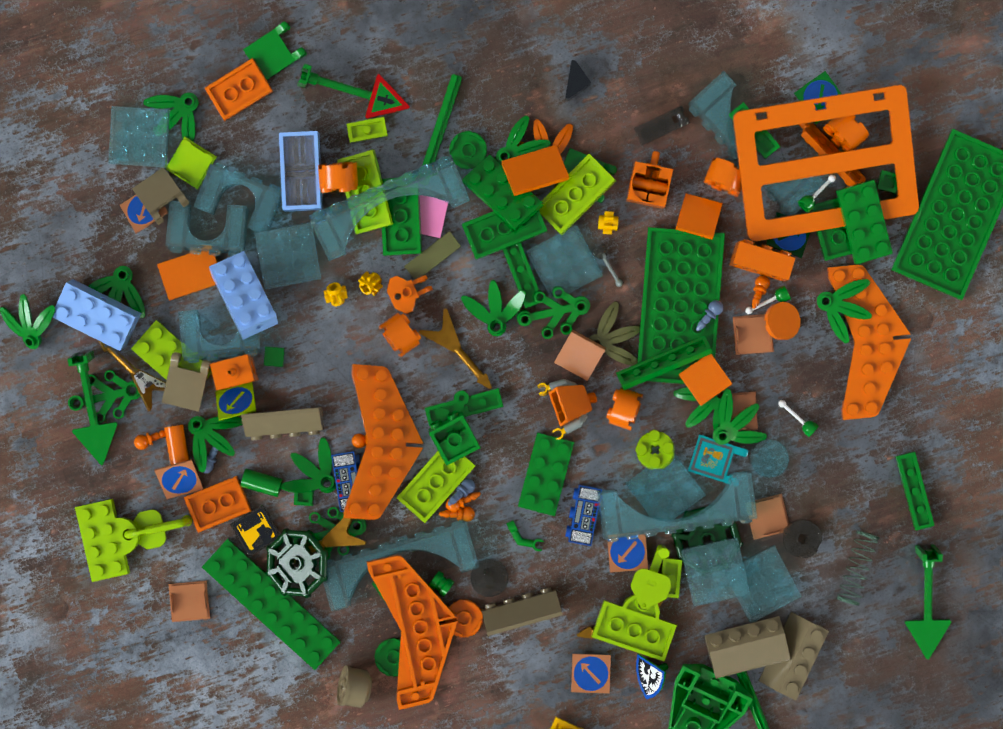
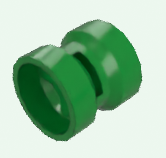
[429,571,455,597]

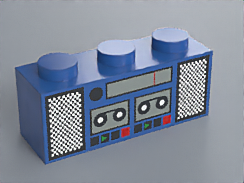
[331,451,361,512]
[565,484,602,546]

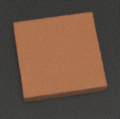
[554,329,606,381]

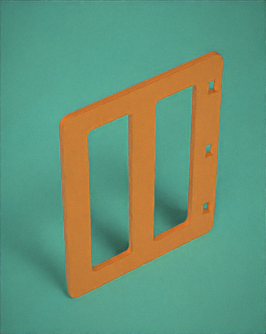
[733,85,919,241]

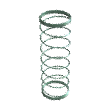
[836,530,880,606]

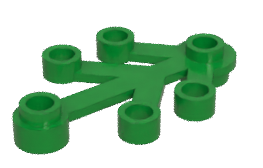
[516,286,590,339]
[68,370,140,423]
[294,507,367,560]

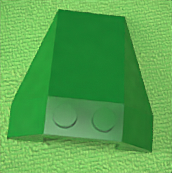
[668,664,753,729]

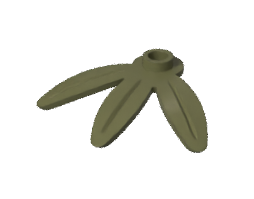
[589,302,640,365]

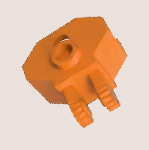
[387,275,433,314]

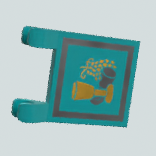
[688,435,748,486]

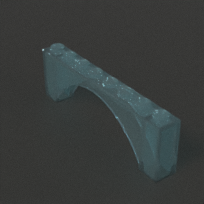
[688,71,825,216]
[309,155,470,261]
[596,471,757,542]
[323,520,480,612]

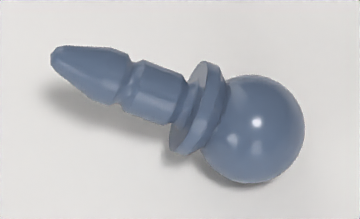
[696,300,724,331]
[203,446,219,473]
[448,479,475,506]

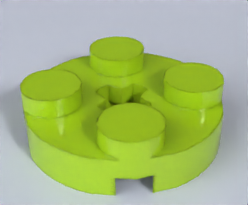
[635,430,675,470]

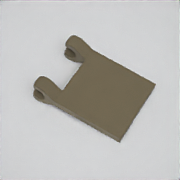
[132,167,189,225]
[162,352,211,412]

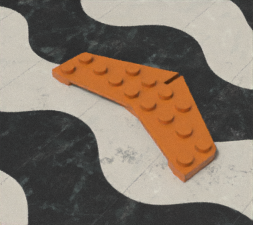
[827,265,911,420]
[343,364,424,520]
[366,554,457,710]

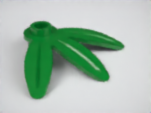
[143,93,199,142]
[496,116,551,165]
[88,266,145,318]
[817,279,872,343]
[461,280,527,337]
[0,294,55,349]
[673,388,728,438]
[713,389,767,445]
[188,416,243,472]
[280,437,336,493]

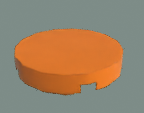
[765,302,801,340]
[445,599,483,637]

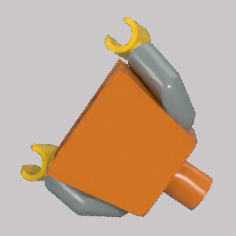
[537,379,597,440]

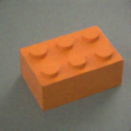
[729,239,795,282]

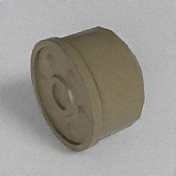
[337,665,372,708]

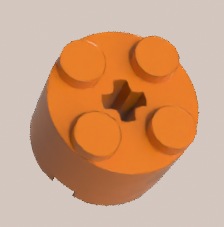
[823,115,869,151]
[704,158,742,197]
[318,162,358,193]
[378,313,421,357]
[606,387,643,431]

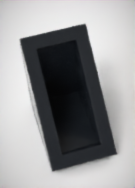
[565,60,591,101]

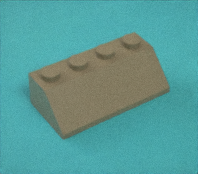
[241,407,324,440]
[482,587,563,636]
[758,612,829,700]
[705,616,790,679]

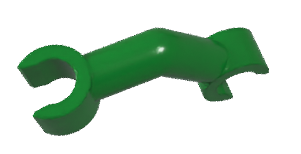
[506,520,544,551]

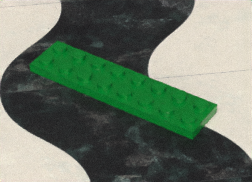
[202,538,341,670]

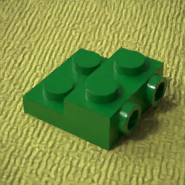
[428,411,481,466]

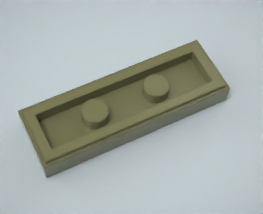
[404,231,461,280]

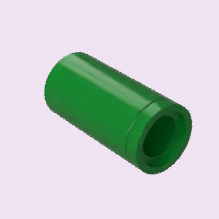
[241,468,283,497]

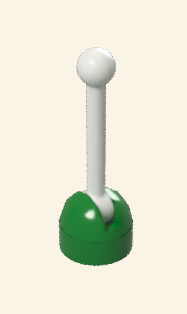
[798,175,836,212]
[745,286,791,314]
[778,400,819,437]

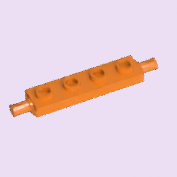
[798,123,866,186]

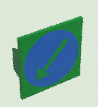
[794,71,842,124]

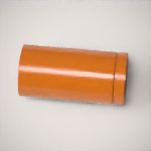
[164,425,189,465]

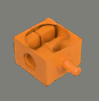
[626,151,673,209]
[210,354,259,390]

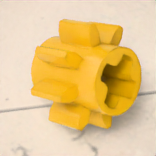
[598,211,619,235]
[358,271,383,296]
[323,282,348,306]

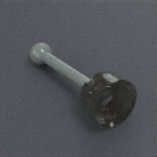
[591,243,623,287]

